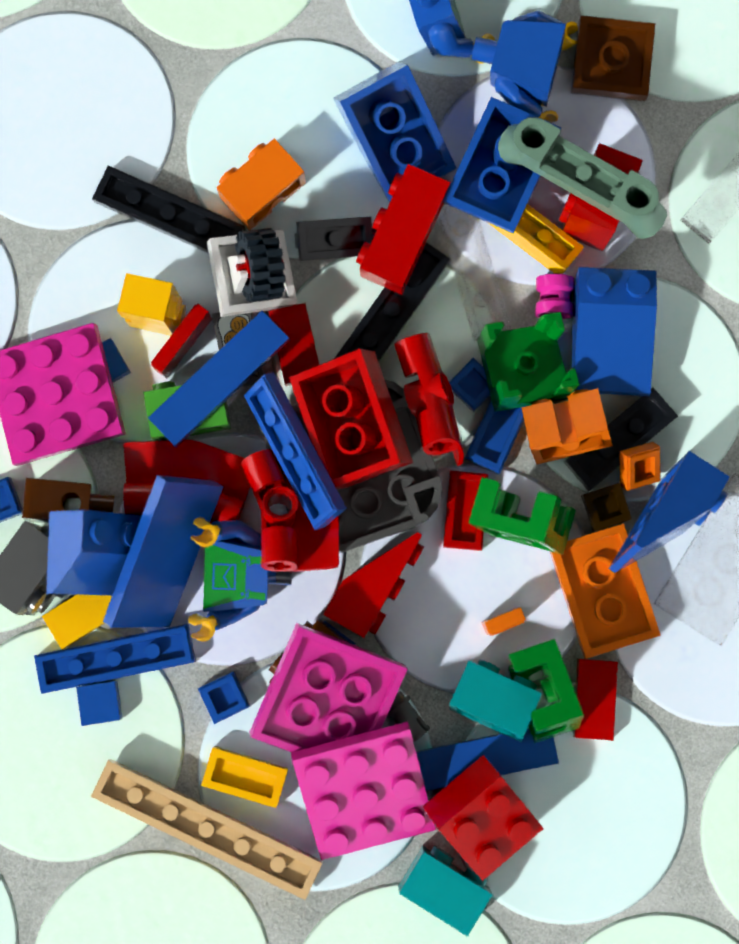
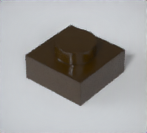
[581,482,632,532]

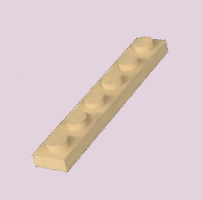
[91,759,323,900]

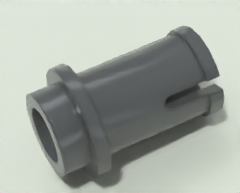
[386,691,430,743]

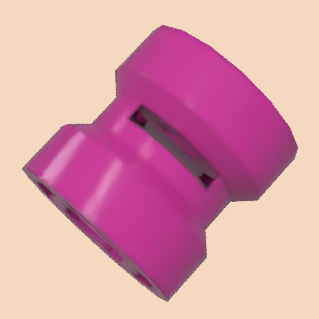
[535,274,574,319]

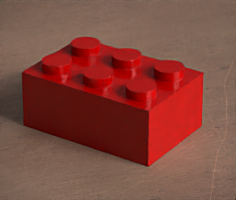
[289,349,413,489]

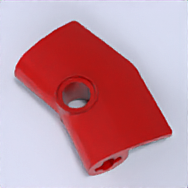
[394,333,464,466]
[241,438,339,572]
[123,440,251,523]

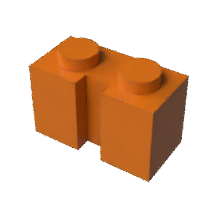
[216,138,306,230]
[522,388,613,465]

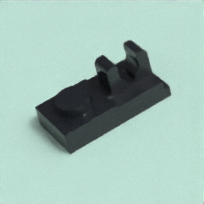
[294,217,373,261]

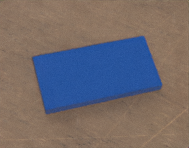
[103,475,223,628]

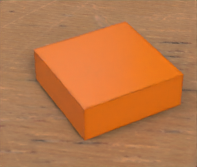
[620,442,660,491]
[481,607,526,636]

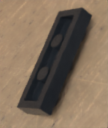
[563,387,678,491]

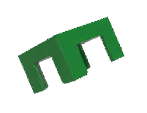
[477,312,579,412]
[468,477,576,555]
[508,638,584,743]

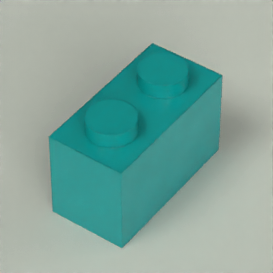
[449,660,542,742]
[398,845,493,937]

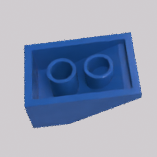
[333,62,457,203]
[443,97,562,234]
[572,267,657,396]
[609,451,730,573]

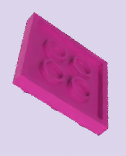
[0,323,126,466]
[249,623,408,752]
[291,721,436,860]

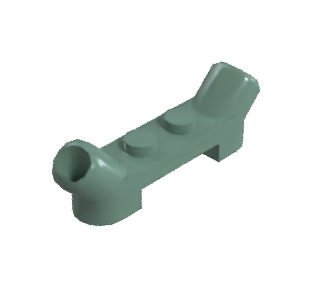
[498,117,667,239]

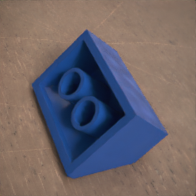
[46,510,142,596]

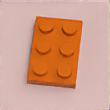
[549,523,661,659]

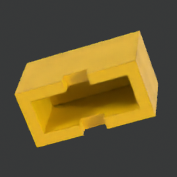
[117,273,186,336]

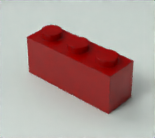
[356,164,451,295]

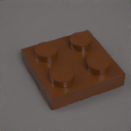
[571,15,656,101]

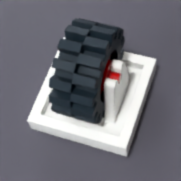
[207,228,298,317]

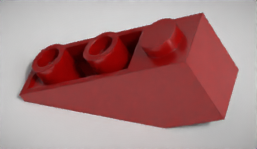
[323,532,425,638]

